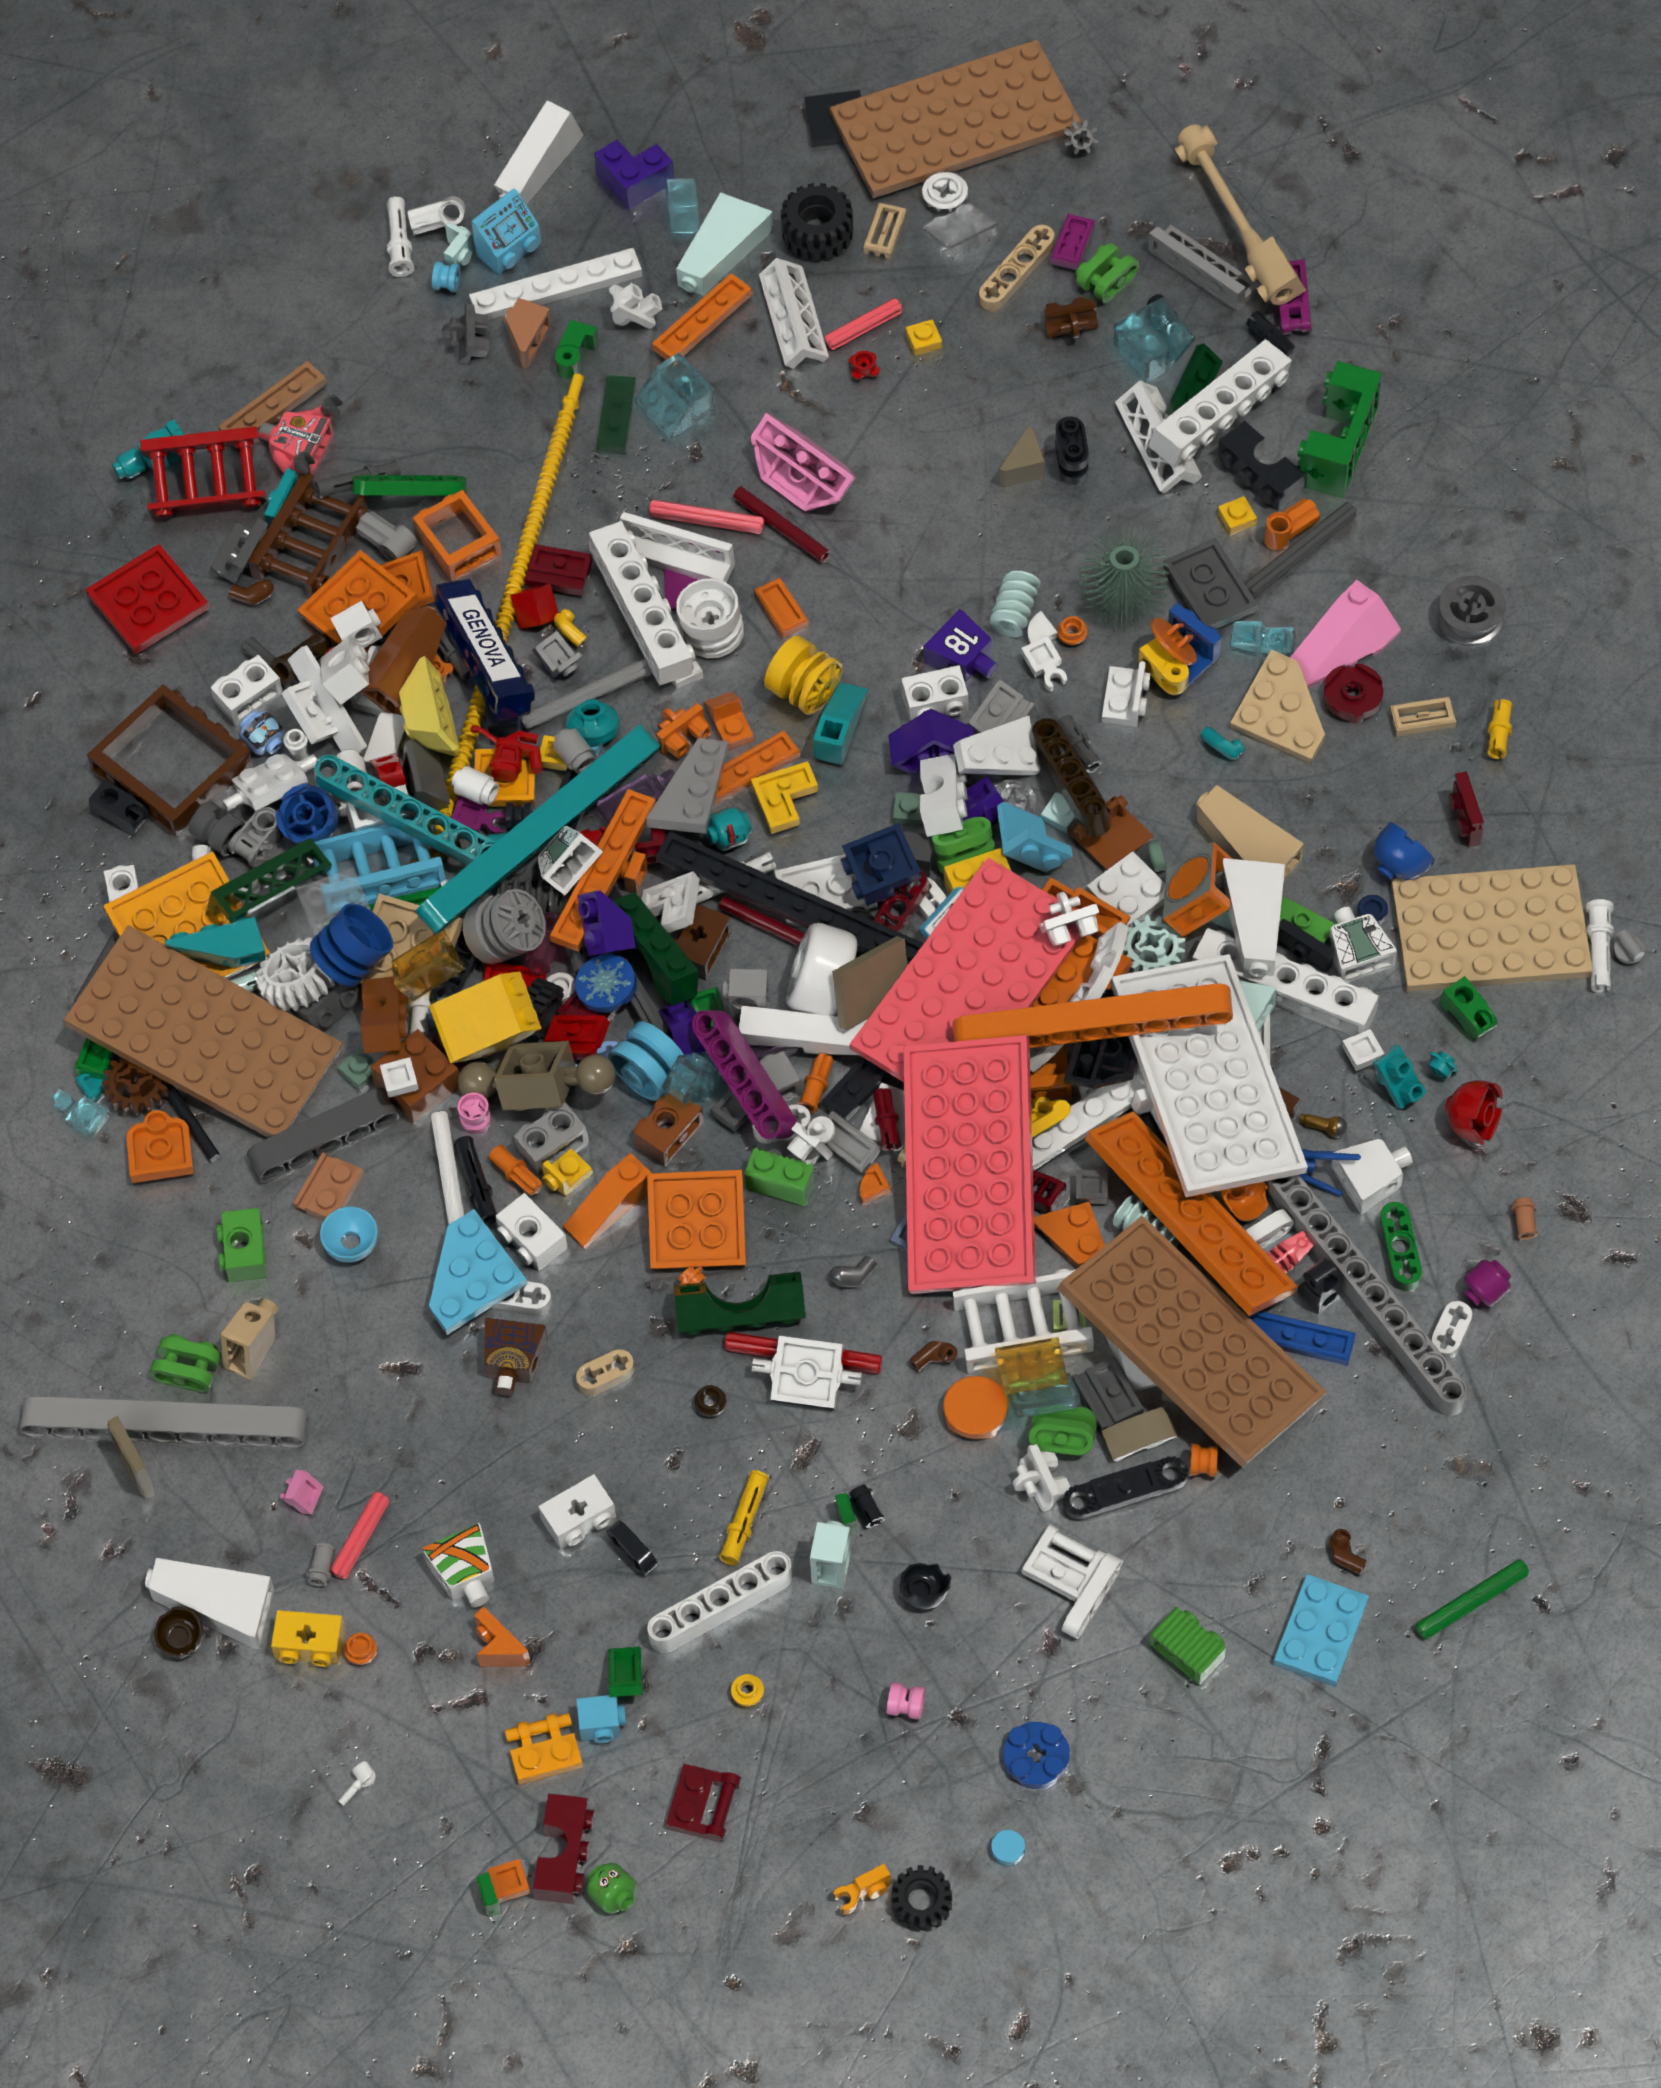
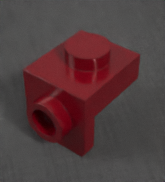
[635,828,670,864]

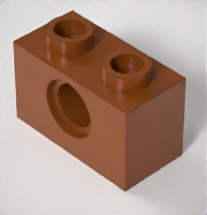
[634,1088,704,1167]

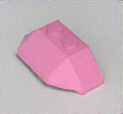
[750,413,856,512]

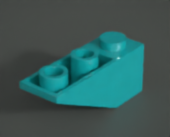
[813,682,869,765]
[165,916,266,968]

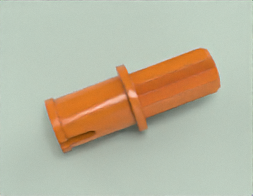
[798,1053,834,1113]
[488,1144,543,1196]

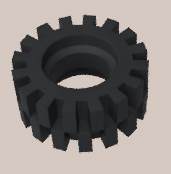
[527,977,564,1038]
[891,1865,952,1932]

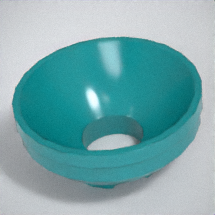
[565,699,620,746]

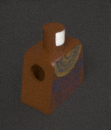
[484,1318,548,1396]

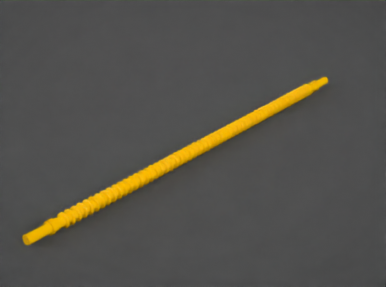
[433,373,584,835]

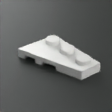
[953,715,1041,776]

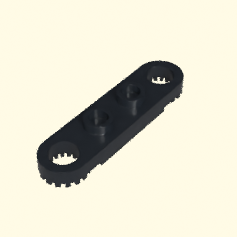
[1063,1456,1188,1519]

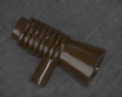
[271,633,331,684]

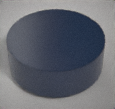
[1357,895,1388,925]

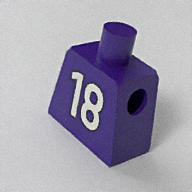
[923,609,998,681]

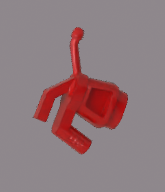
[470,725,543,782]

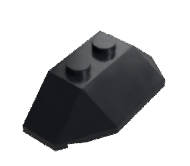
[1064,989,1138,1089]

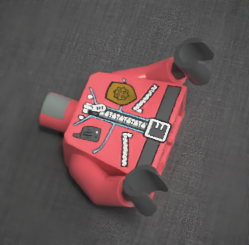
[259,394,343,475]

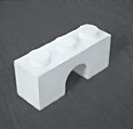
[920,754,967,837]

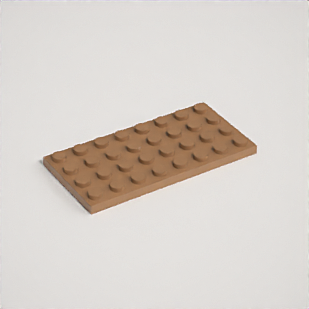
[830,40,1081,198]
[63,925,343,1138]
[1057,1216,1327,1468]

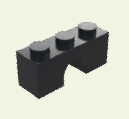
[1218,420,1306,511]

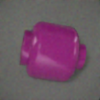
[1464,1259,1512,1307]

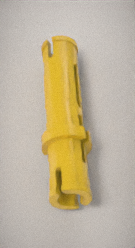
[719,1470,770,1566]

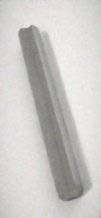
[520,658,653,731]

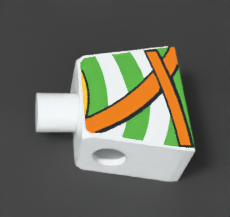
[422,1523,495,1607]

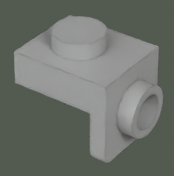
[532,631,582,679]

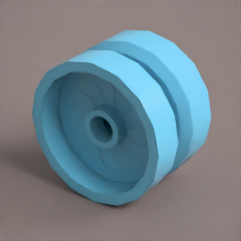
[607,1021,688,1101]

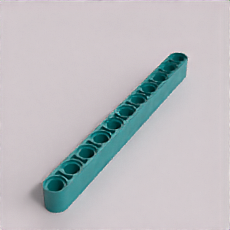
[415,724,661,935]

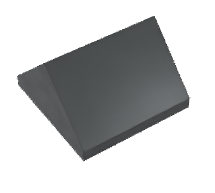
[402,740,450,817]

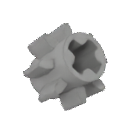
[1063,117,1098,154]

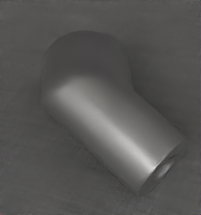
[829,1256,877,1287]

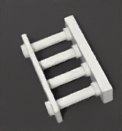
[953,1269,1094,1374]

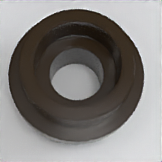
[694,1385,727,1417]

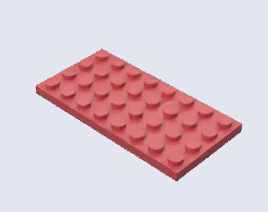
[850,857,1081,1082]
[904,1035,1036,1294]

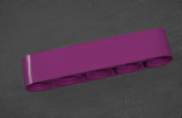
[692,1010,797,1139]

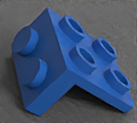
[1138,603,1222,687]

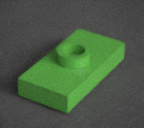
[1280,896,1336,944]

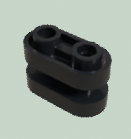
[1055,416,1089,485]

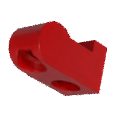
[369,753,407,787]

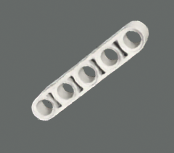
[647,1551,792,1654]

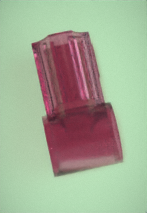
[524,912,563,976]

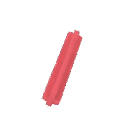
[649,500,764,534]

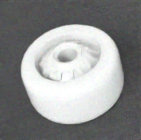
[786,923,857,1016]

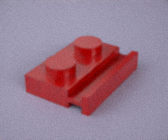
[544,1015,610,1060]

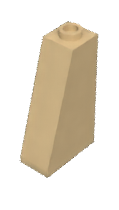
[1196,785,1304,880]

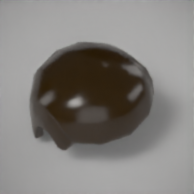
[154,1606,205,1659]

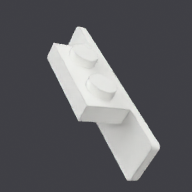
[281,645,367,754]

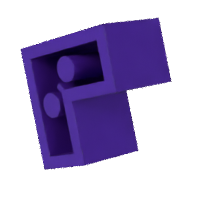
[594,140,675,210]
[888,708,974,775]

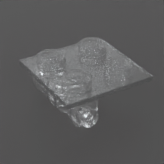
[922,203,998,260]
[296,866,371,937]

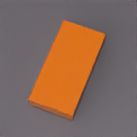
[754,577,809,638]

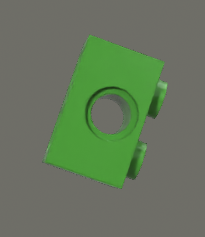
[217,1208,267,1282]

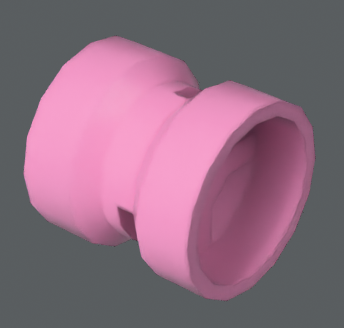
[457,1092,491,1134]
[887,1682,925,1720]

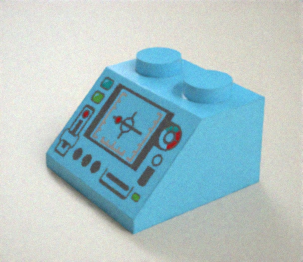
[471,188,541,275]

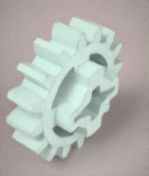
[1122,915,1186,973]

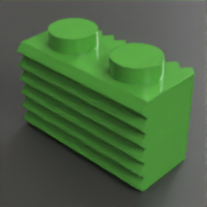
[744,1147,814,1206]
[1149,1607,1226,1685]

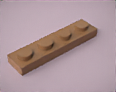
[218,360,327,450]

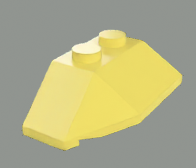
[399,656,461,757]

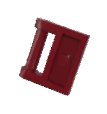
[666,1764,742,1842]

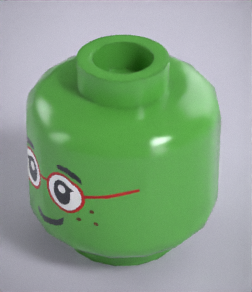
[587,1863,637,1914]

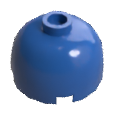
[276,783,339,844]
[1373,822,1435,881]

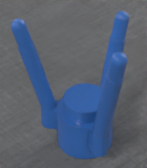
[1299,1149,1361,1196]

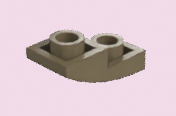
[1101,1406,1177,1462]

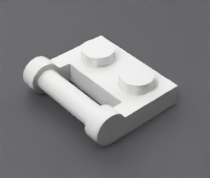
[1022,1524,1107,1602]

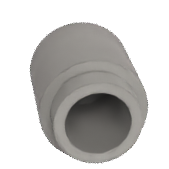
[553,728,596,774]

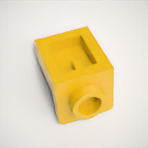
[542,1148,593,1197]

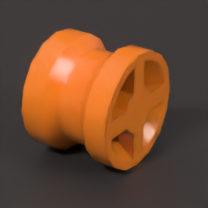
[1190,1444,1218,1477]

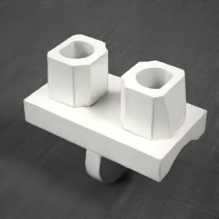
[609,283,662,329]
[1039,892,1099,947]
[787,1116,836,1165]
[1012,1444,1071,1512]

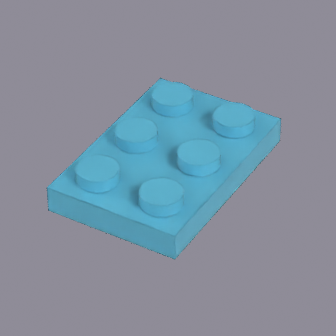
[1273,1574,1369,1687]

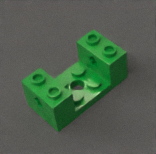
[1297,361,1382,499]

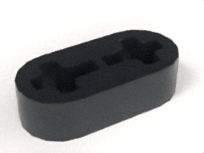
[606,1520,658,1576]

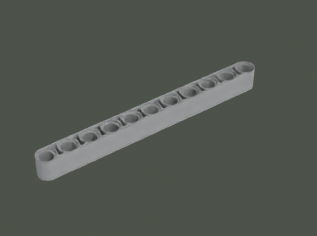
[1265,1175,1467,1416]

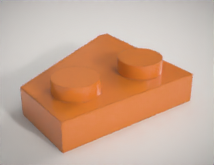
[1034,1202,1105,1268]

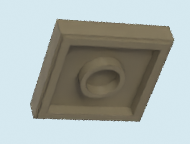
[107,1416,155,1499]

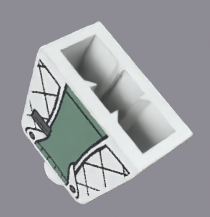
[538,826,603,895]
[1329,907,1397,982]

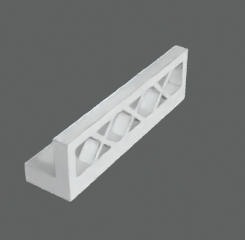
[759,258,829,368]
[1115,381,1202,494]
[620,512,735,582]

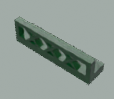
[207,837,332,924]

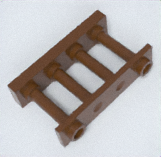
[248,473,370,598]

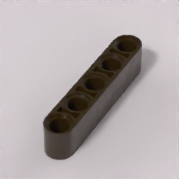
[1032,718,1110,837]

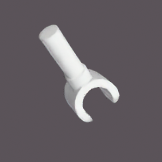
[338,1761,376,1806]

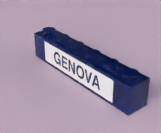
[435,579,535,721]

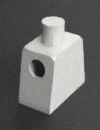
[1331,1139,1413,1214]

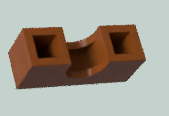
[360,976,408,1054]

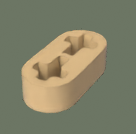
[576,1349,635,1396]

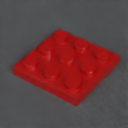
[85,544,210,655]

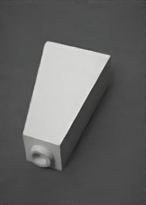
[494,100,583,205]
[1222,858,1285,977]
[145,1558,274,1649]

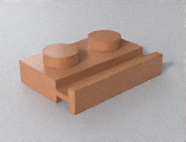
[293,1152,364,1221]

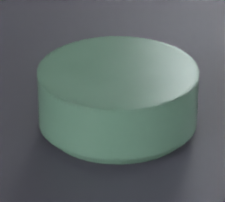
[1147,840,1167,872]

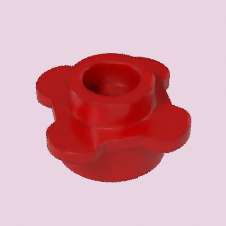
[848,350,880,380]

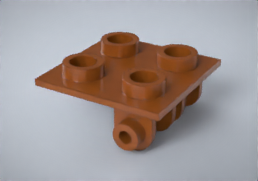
[1068,795,1154,871]

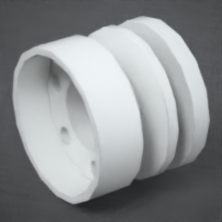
[676,578,744,659]

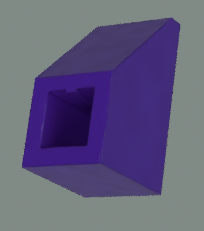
[578,890,636,956]
[658,1001,706,1058]

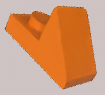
[704,691,754,751]
[474,1606,530,1667]

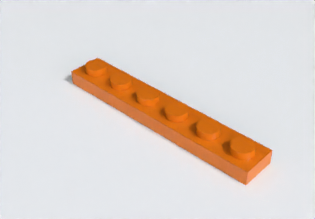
[550,789,656,952]

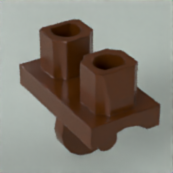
[1044,297,1098,338]

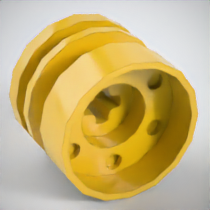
[764,635,843,715]

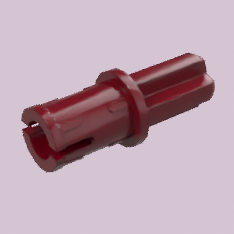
[873,1088,902,1151]

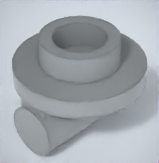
[1614,929,1645,964]

